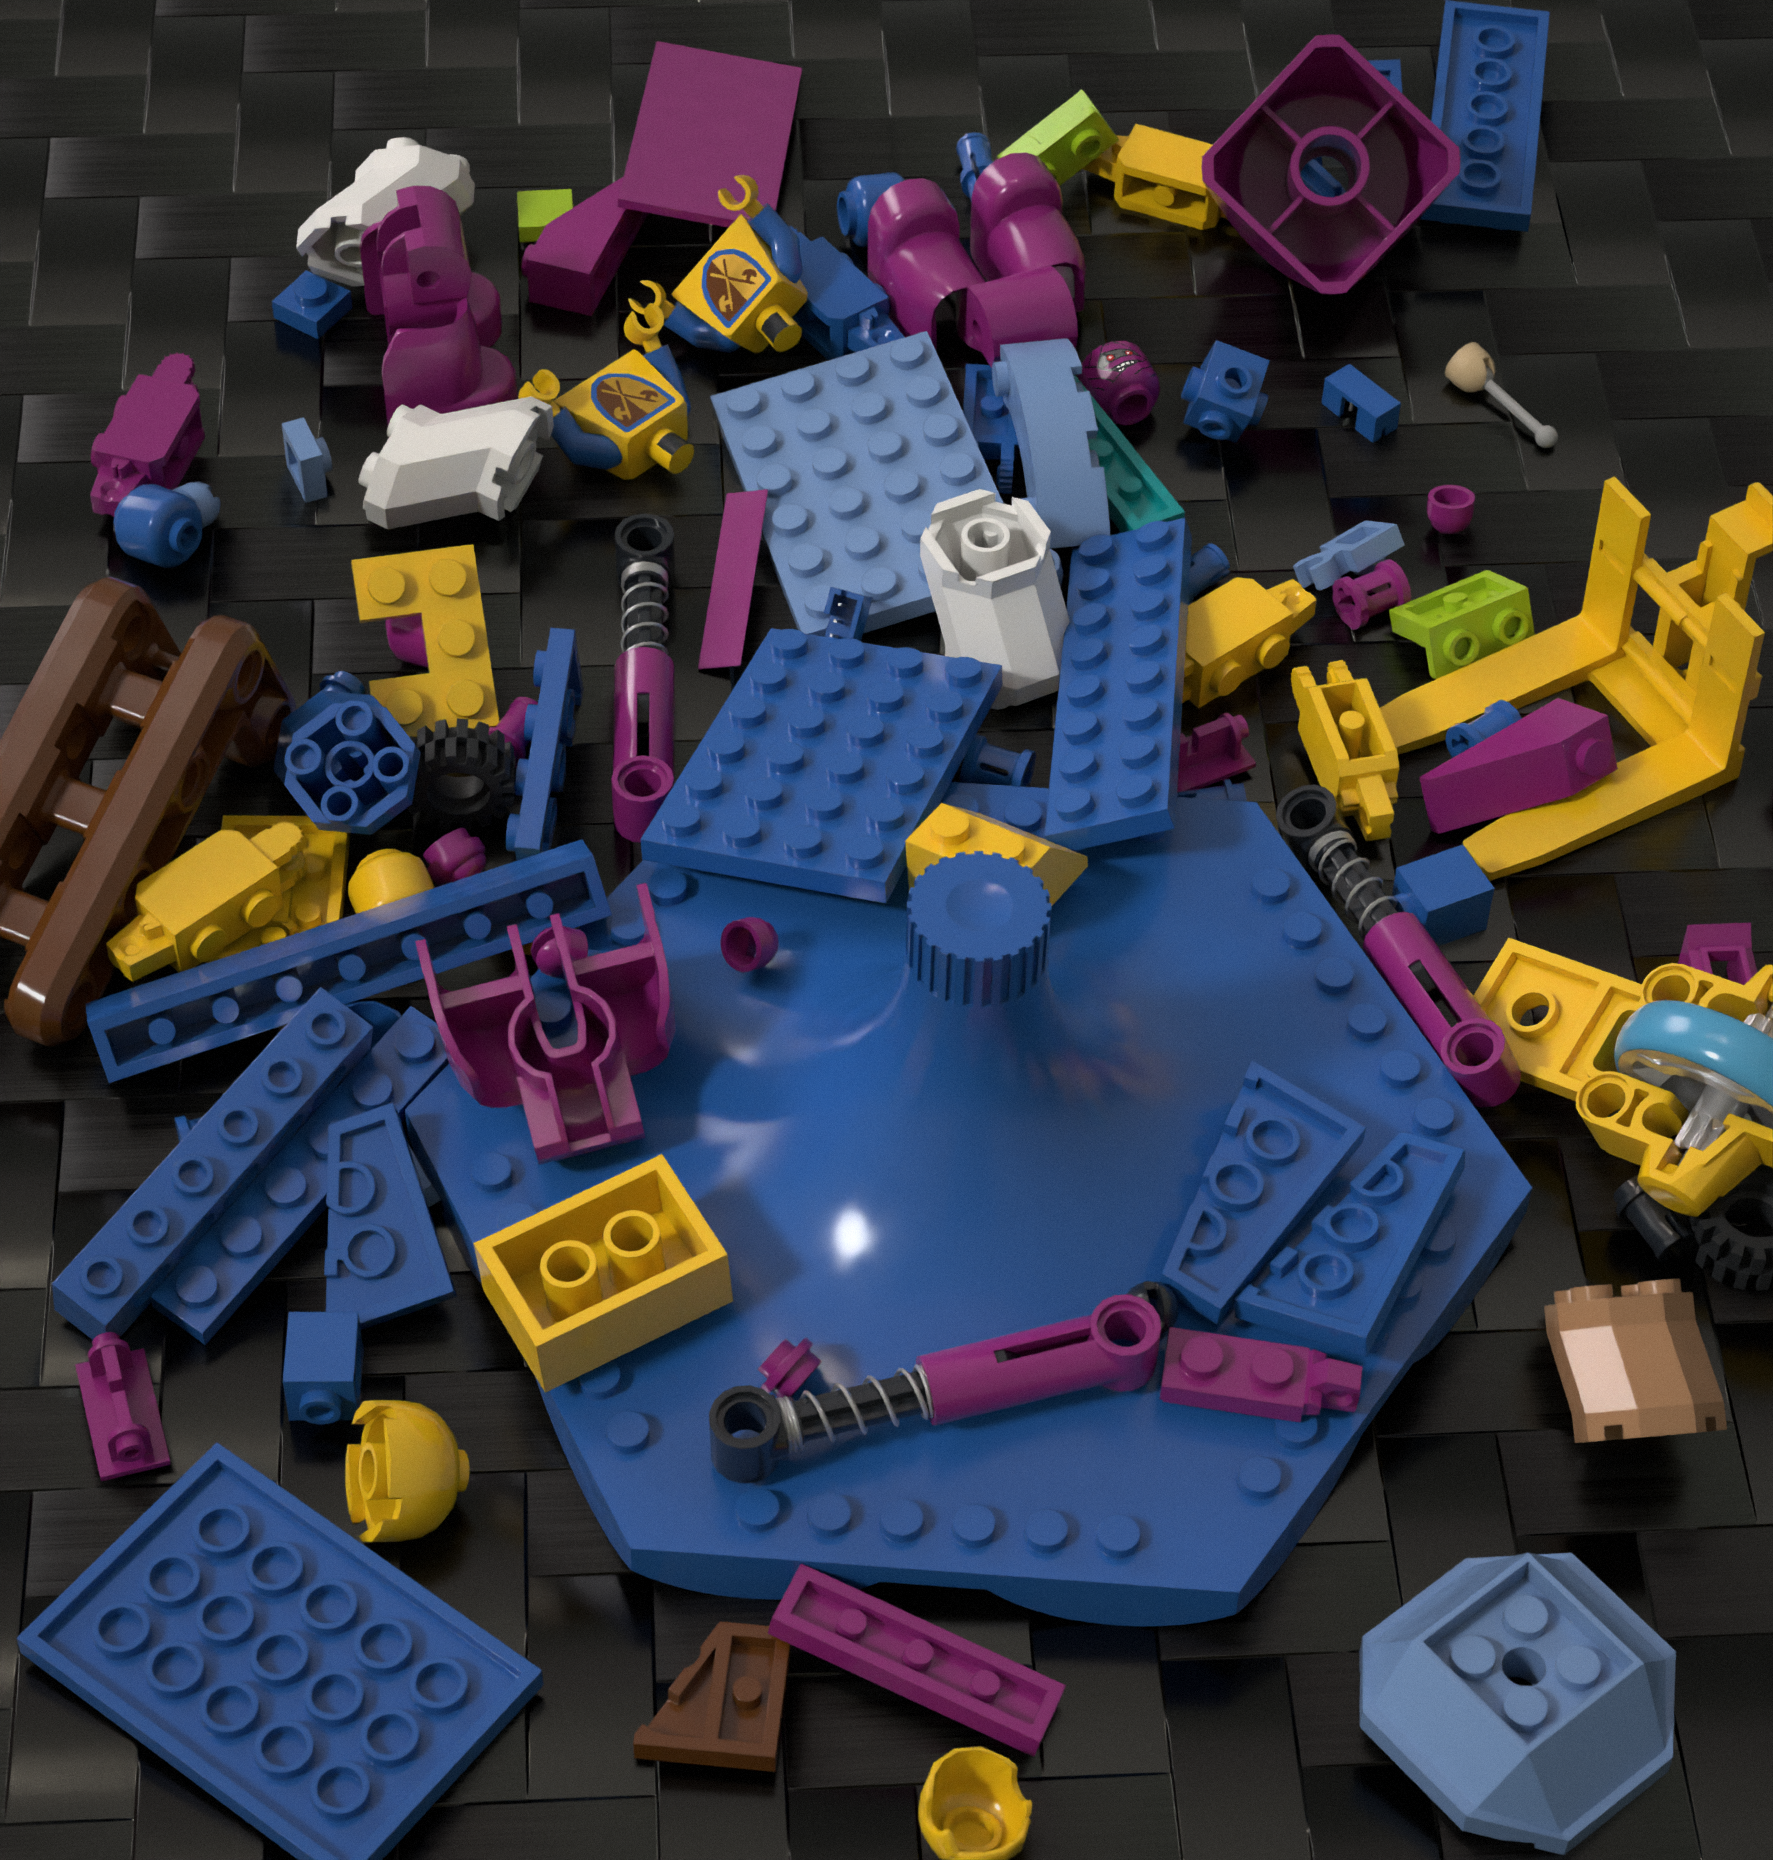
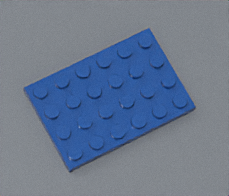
[640,628,1003,903]
[16,1442,544,1860]

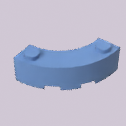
[992,338,1110,548]

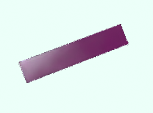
[698,489,768,669]

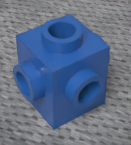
[1181,340,1270,443]

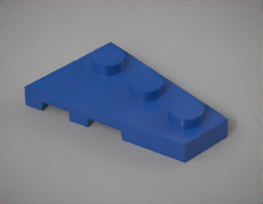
[324,1102,458,1330]

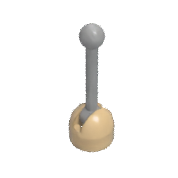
[1445,342,1558,448]

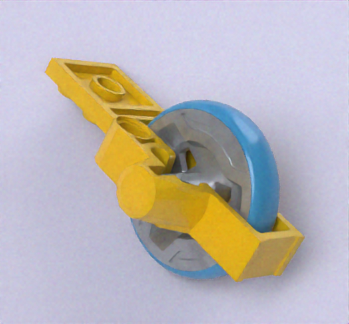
[1456,938,1773,1217]

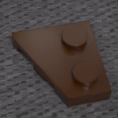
[633,1621,792,1772]

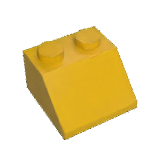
[905,803,1088,907]

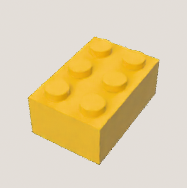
[473,1154,733,1393]

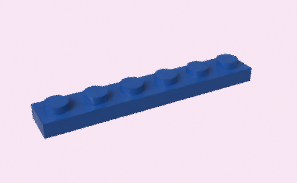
[150,1006,449,1345]

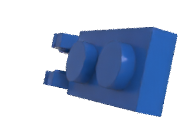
[963,364,1019,494]

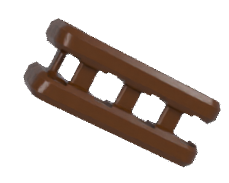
[0,577,297,1048]

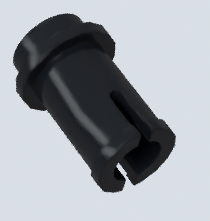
[1613,1175,1695,1262]

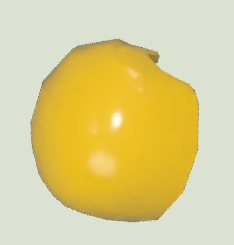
[918,1746,1033,1860]

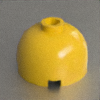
[345,1400,469,1542]

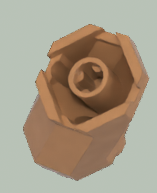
[1544,1279,1727,1443]

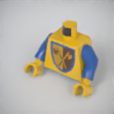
[628,175,808,354]
[518,303,694,480]

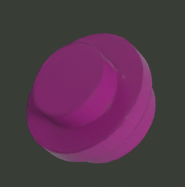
[758,1337,822,1398]

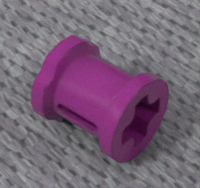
[1332,559,1411,629]

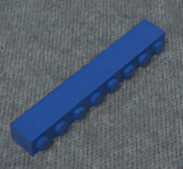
[85,839,612,1083]

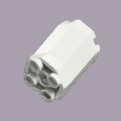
[296,137,475,287]
[358,396,554,529]
[920,489,1070,710]

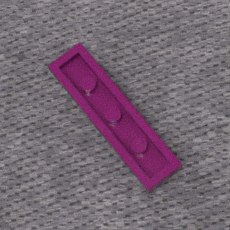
[767,1564,1066,1757]

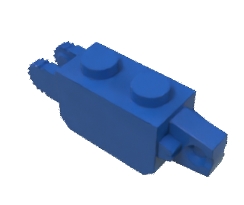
[789,226,905,360]

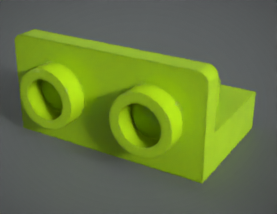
[996,90,1119,186]
[1389,570,1535,679]

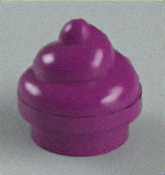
[423,828,486,886]

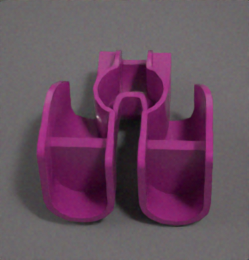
[868,152,1086,368]
[359,185,518,425]
[415,883,675,1165]

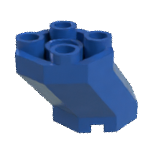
[273,691,421,835]

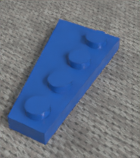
[506,628,584,861]
[1234,1132,1465,1357]

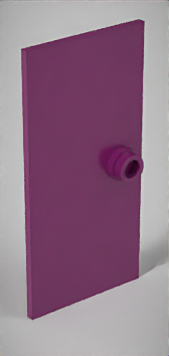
[617,41,802,228]

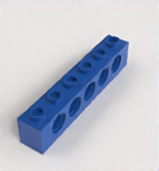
[52,987,373,1340]

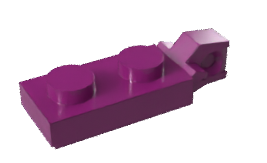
[1160,1327,1362,1422]

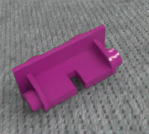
[1177,713,1256,792]
[75,1332,171,1481]

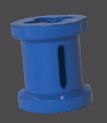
[1445,700,1522,758]
[960,734,1036,787]

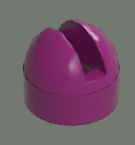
[1427,485,1475,535]
[720,917,779,972]
[531,926,588,980]

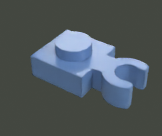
[1293,520,1405,590]

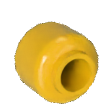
[348,849,435,914]

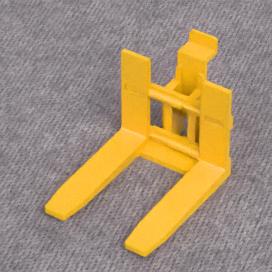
[1380,476,1773,881]

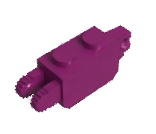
[90,352,205,516]

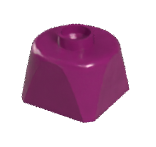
[1202,34,1460,294]

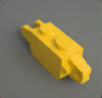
[1083,124,1227,230]
[1182,577,1317,708]
[1291,660,1399,841]
[106,821,308,982]

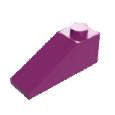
[521,176,649,316]
[1419,698,1618,834]

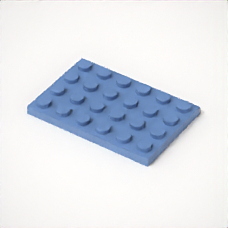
[710,331,1003,637]

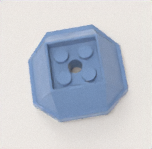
[1359,1553,1676,1855]

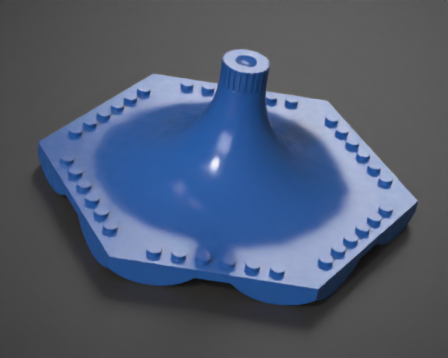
[405,782,1532,1626]

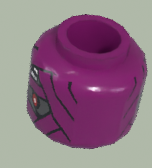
[1077,341,1160,425]

